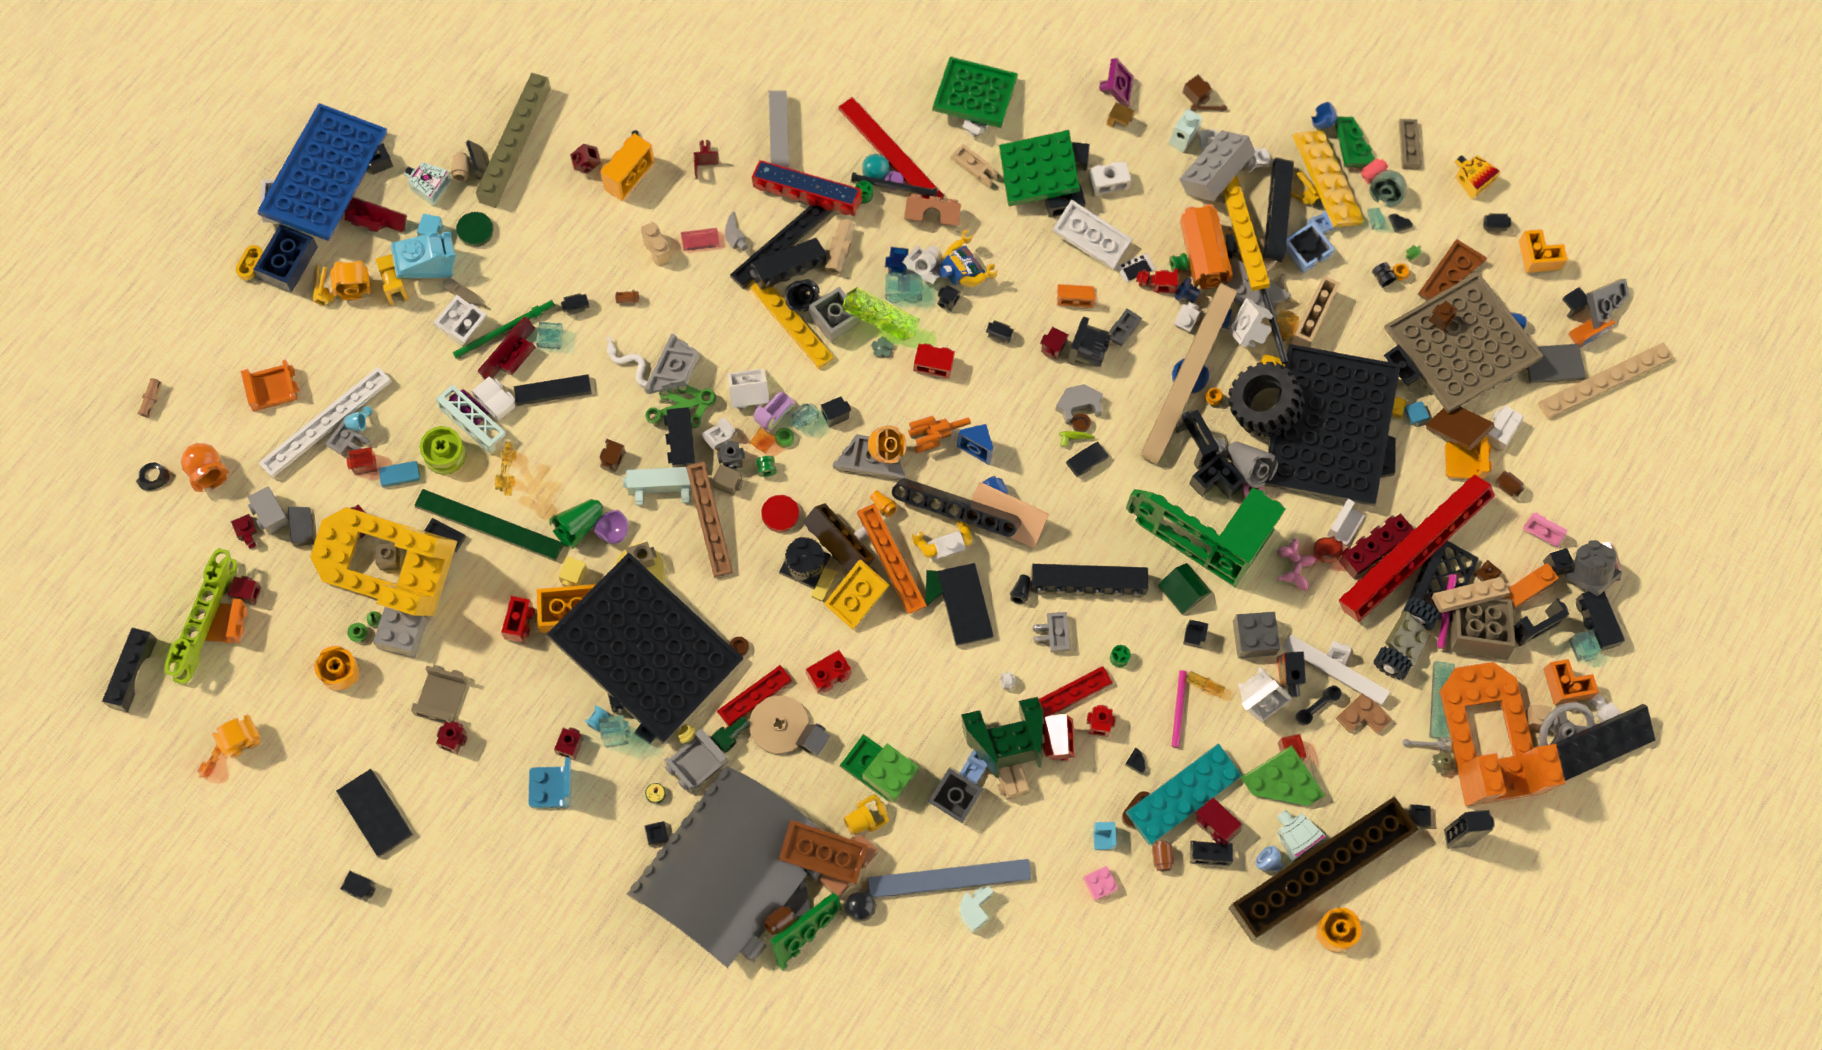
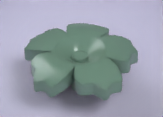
[871,336,894,358]

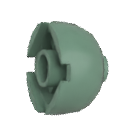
[1369,170,1407,207]

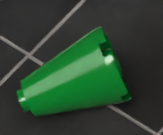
[549,499,603,549]

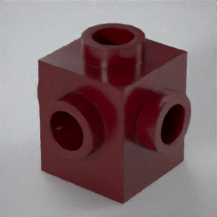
[570,143,601,174]
[436,721,468,755]

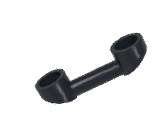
[1296,685,1342,726]

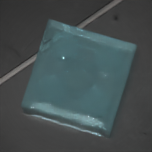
[536,322,564,349]

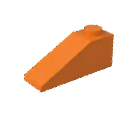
[1504,563,1559,609]

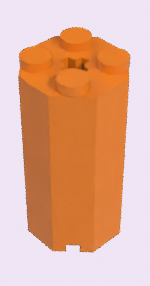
[1180,204,1233,290]

